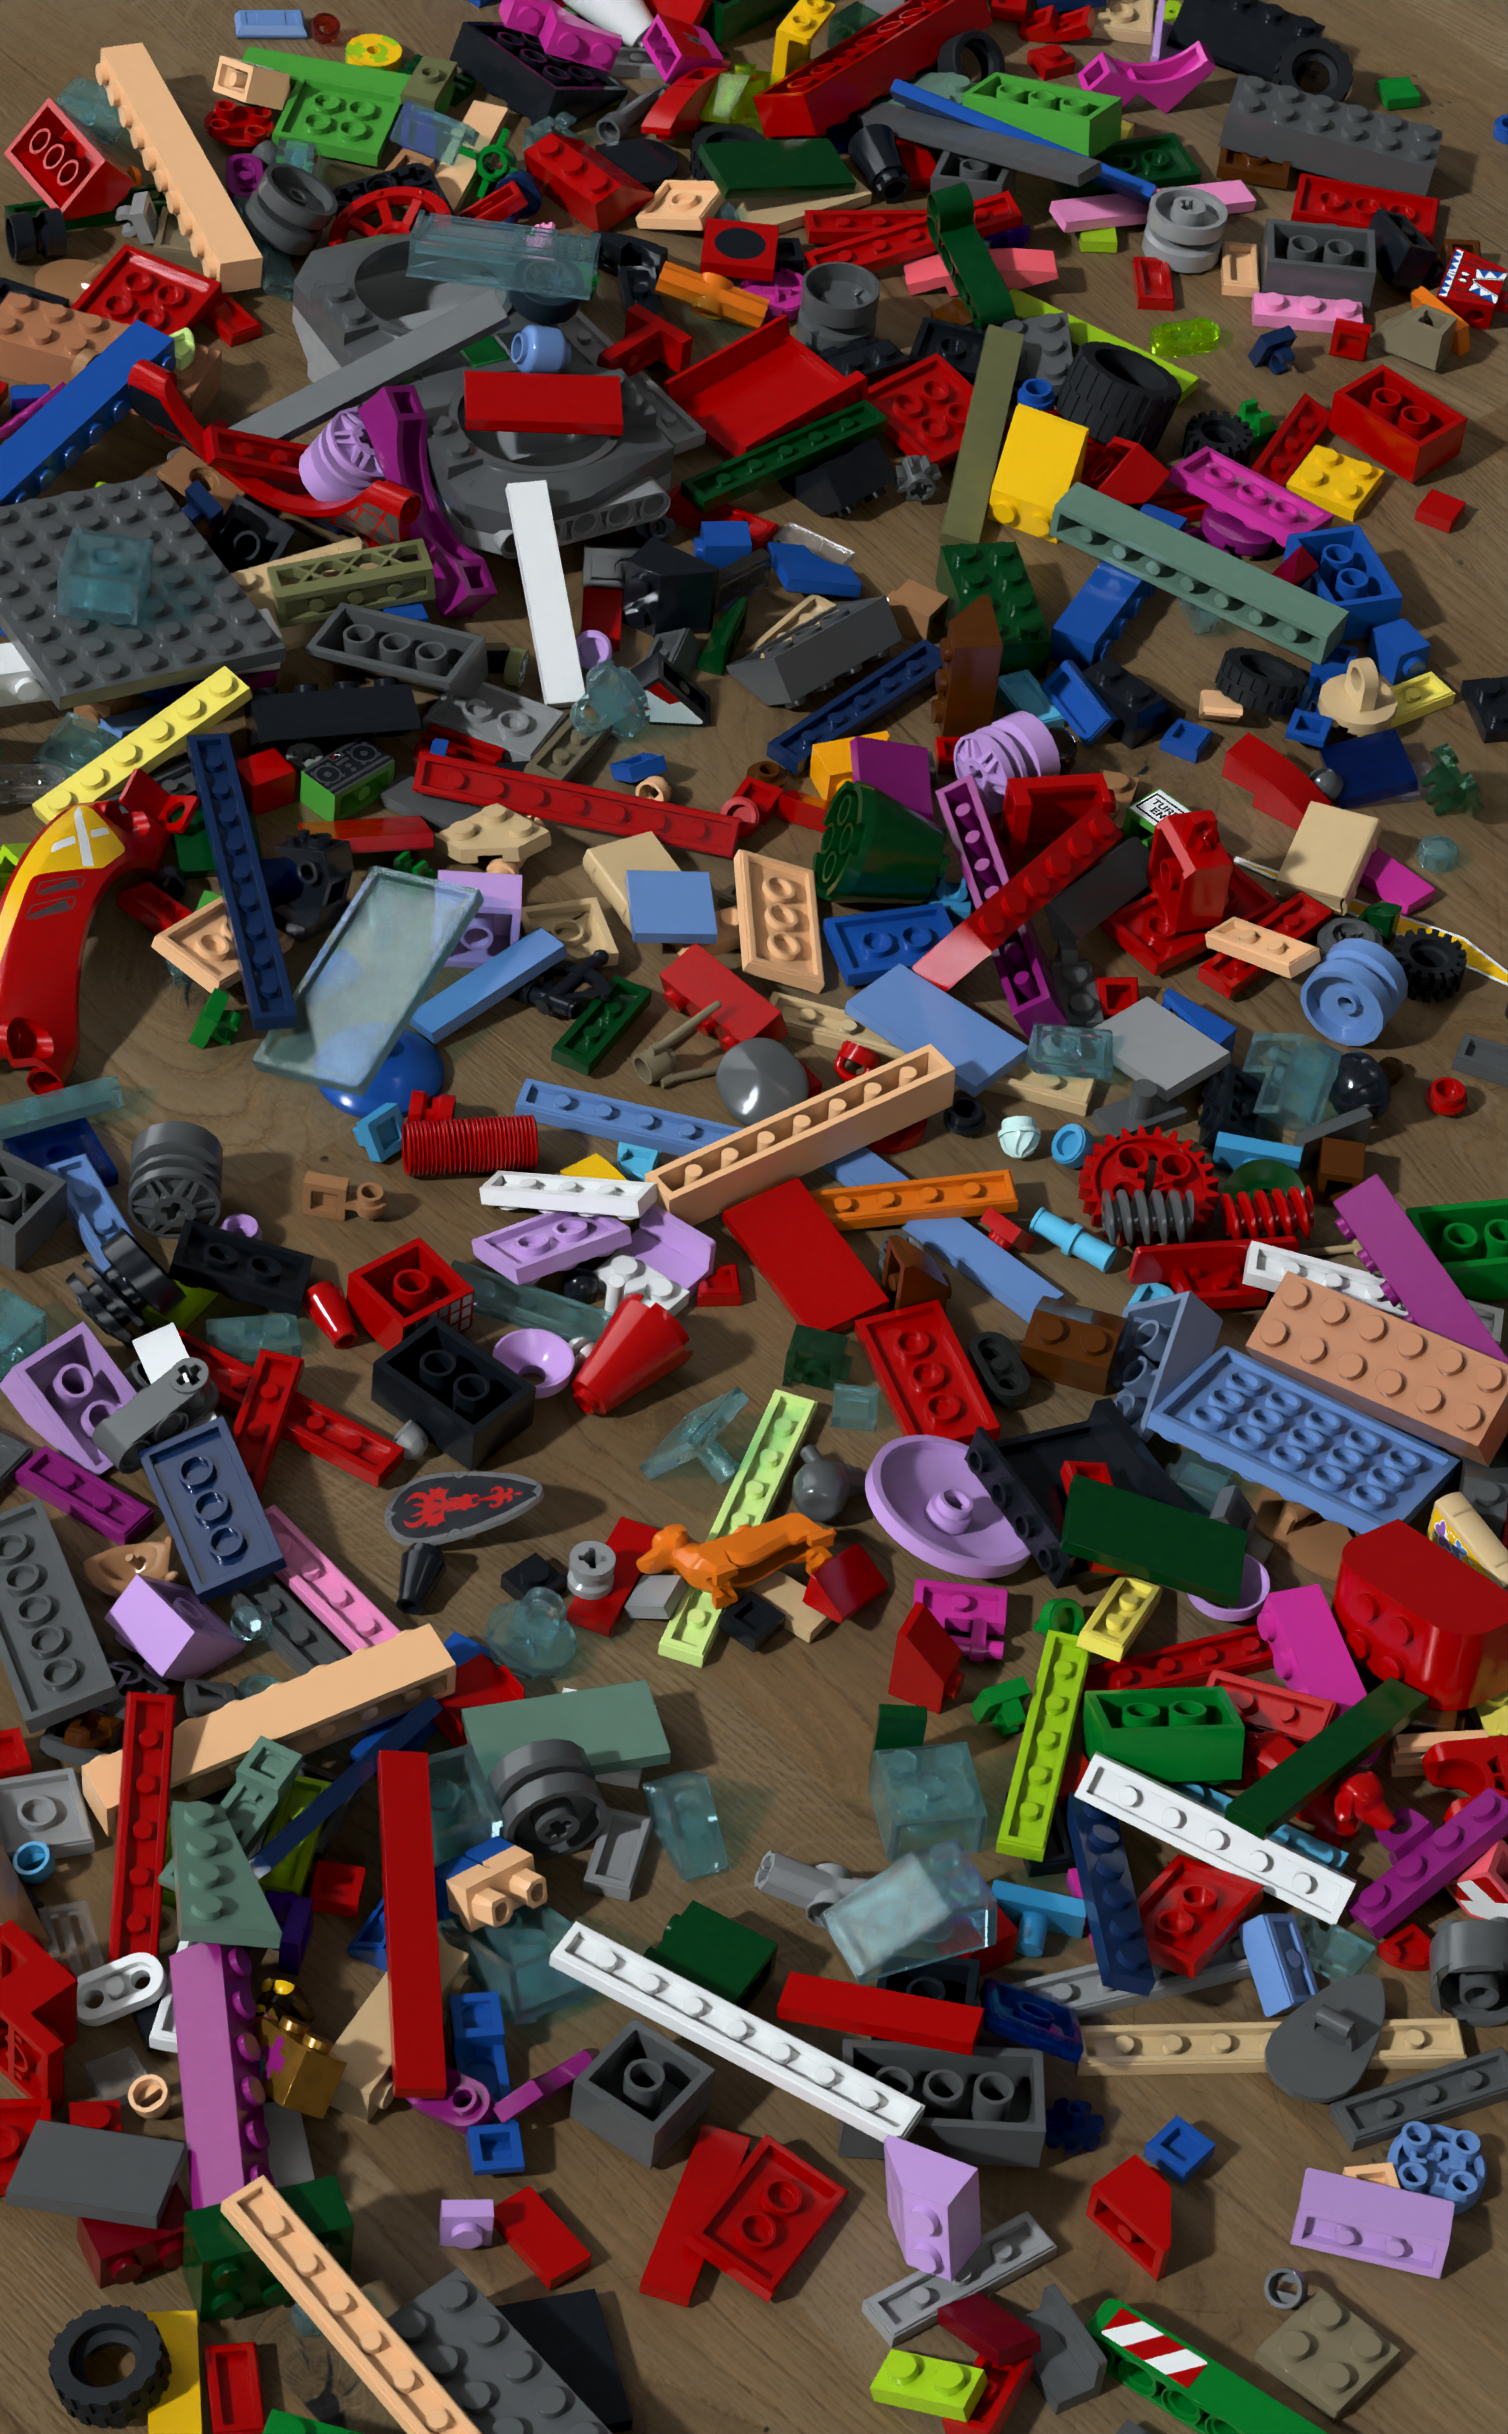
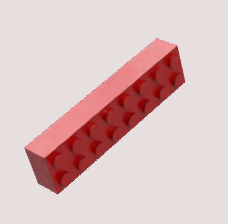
[753,0,993,140]

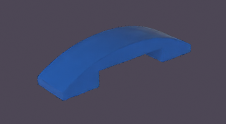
[1285,643,1360,748]
[448,1991,525,2176]

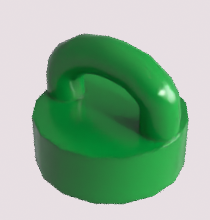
[1033,1598,1085,1639]

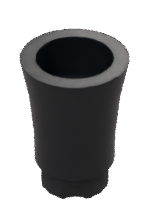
[848,124,912,204]

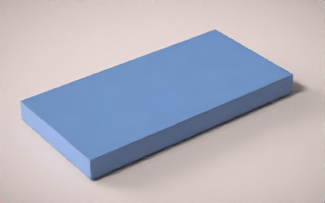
[845,963,1029,1097]

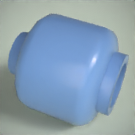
[511,325,572,374]

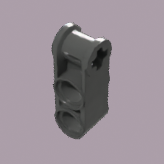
[92,1357,220,1474]

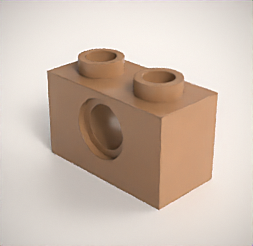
[156,446,246,541]

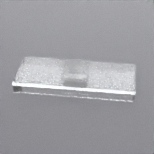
[773,522,855,566]

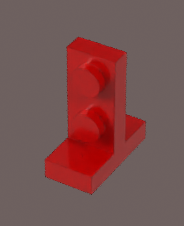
[597,304,693,377]

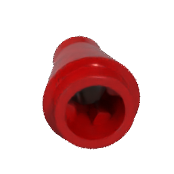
[302,1281,359,1349]

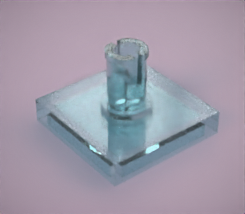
[639,1387,750,1485]

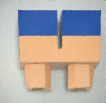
[434,1836,548,1932]

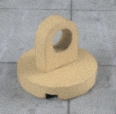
[1317,657,1398,735]

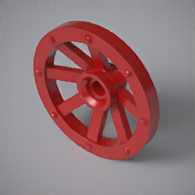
[329,186,454,246]

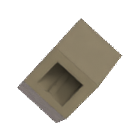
[1369,304,1458,371]

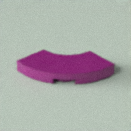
[493,2048,600,2124]

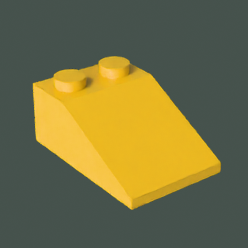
[987,403,1089,544]

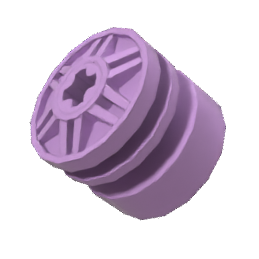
[298,408,386,501]
[953,711,1061,814]

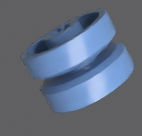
[1300,938,1408,1046]

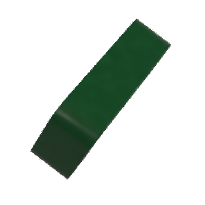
[926,182,1016,330]

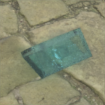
[1025,1023,1113,1080]

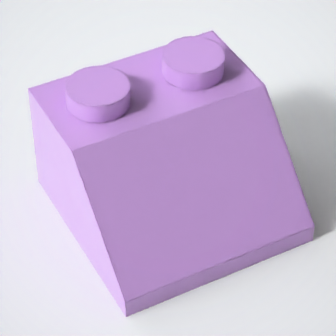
[104,1574,247,1682]
[884,2134,982,2281]

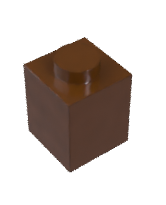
[1314,1137,1365,1206]

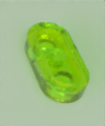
[1148,317,1220,358]

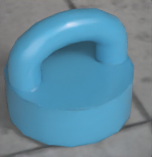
[1051,1123,1094,1169]

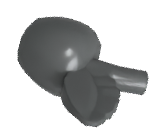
[792,1444,867,1523]

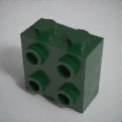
[643,1900,778,2011]

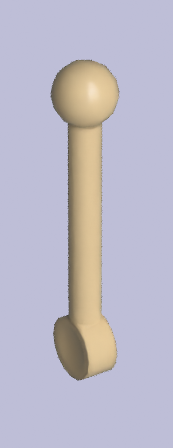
[1297,1239,1362,1257]

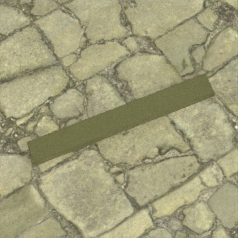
[939,324,1025,545]

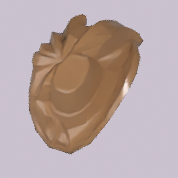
[83,1536,179,1599]

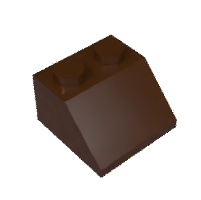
[1020,1295,1128,1396]

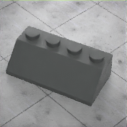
[726,596,902,709]
[305,602,489,698]

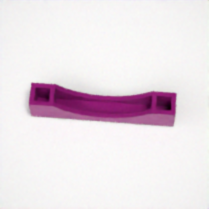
[358,385,498,618]

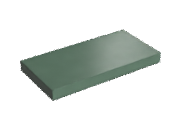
[461,1680,671,1794]

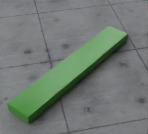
[242,46,455,113]

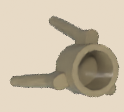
[632,1000,722,1088]

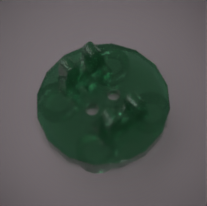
[1421,743,1485,818]

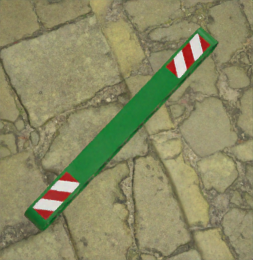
[1084,2298,1328,2434]

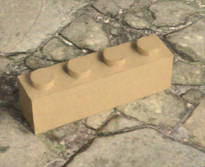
[329,1939,472,2124]

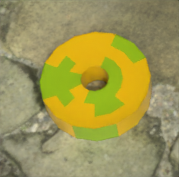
[345,34,402,72]

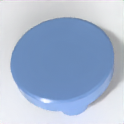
[1386,2121,1487,2215]

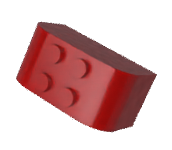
[1330,1519,1508,1711]

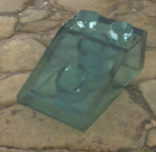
[821,1838,997,1984]
[437,1904,599,2025]

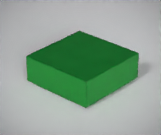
[1374,77,1421,110]

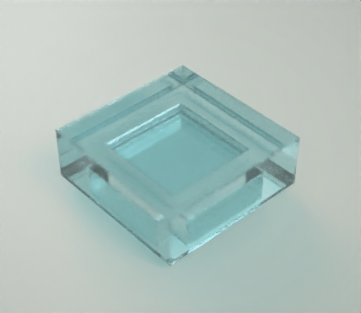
[830,1383,879,1431]

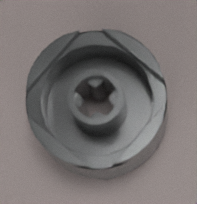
[1429,1917,1508,2027]

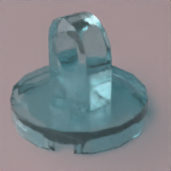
[570,659,650,738]
[483,1587,578,1680]

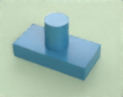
[1212,1131,1303,1174]
[990,1879,1087,1957]

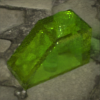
[700,63,771,124]

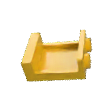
[770,0,835,86]

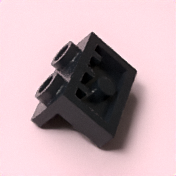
[1198,1064,1271,1148]

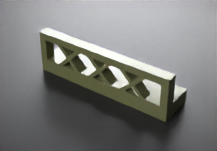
[267,538,436,628]

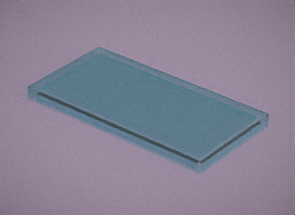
[252,865,484,1097]

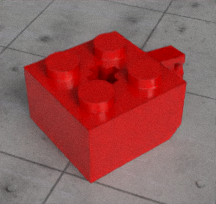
[1146,810,1235,933]

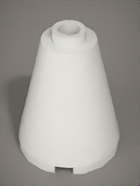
[562,0,654,48]

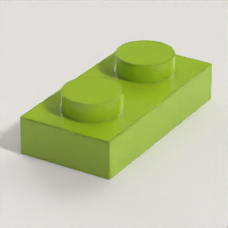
[870,2349,988,2423]

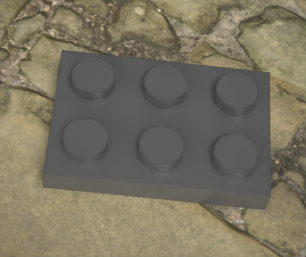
[997,312,1074,405]

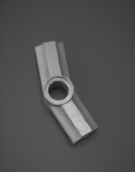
[754,1849,904,1929]

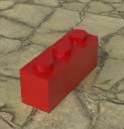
[659,942,788,1052]

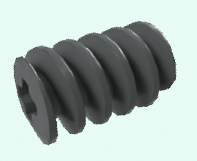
[1101,1189,1194,1245]

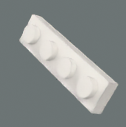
[479,1170,658,1220]

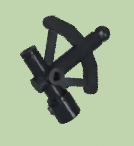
[508,949,613,1019]

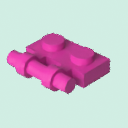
[912,1578,1008,1663]

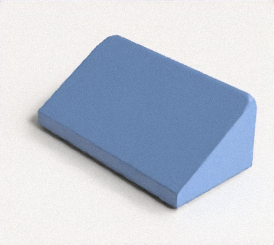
[1238,1913,1319,2017]

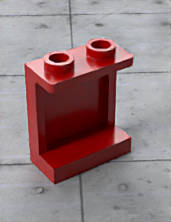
[999,773,1116,866]

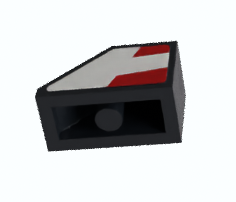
[621,651,711,727]

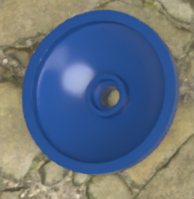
[315,1024,444,1118]

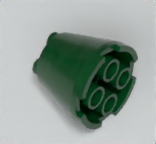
[812,781,949,906]

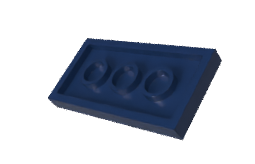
[137,1416,288,1604]

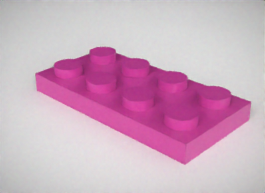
[1168,446,1334,547]

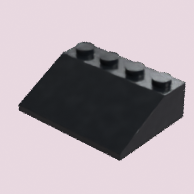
[449,22,629,132]

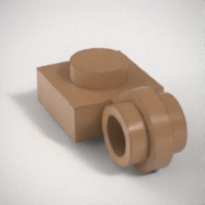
[301,1171,388,1221]

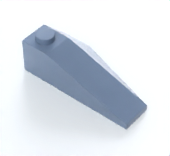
[1111,1291,1223,1443]

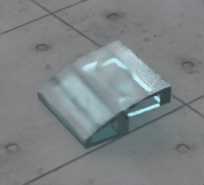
[55,77,124,146]

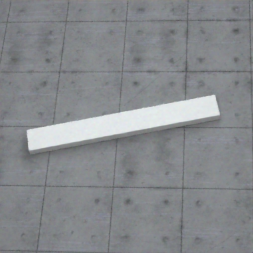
[549,1921,925,2143]

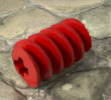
[1221,1185,1314,1240]

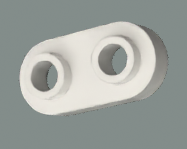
[77,1952,167,2026]

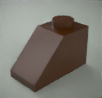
[880,1235,952,1312]

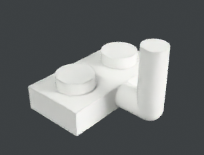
[594,1249,690,1320]

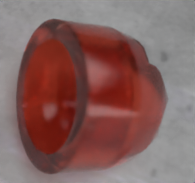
[311,13,340,45]

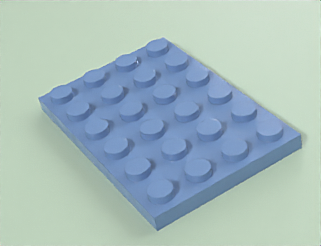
[1146,1345,1460,1535]

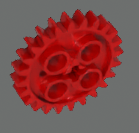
[1078,1125,1219,1249]

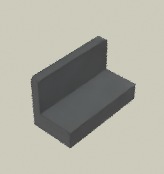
[1017,2283,1108,2415]

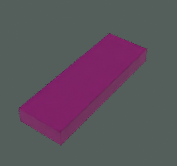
[15,1445,154,1546]

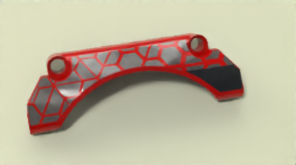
[128,359,422,548]

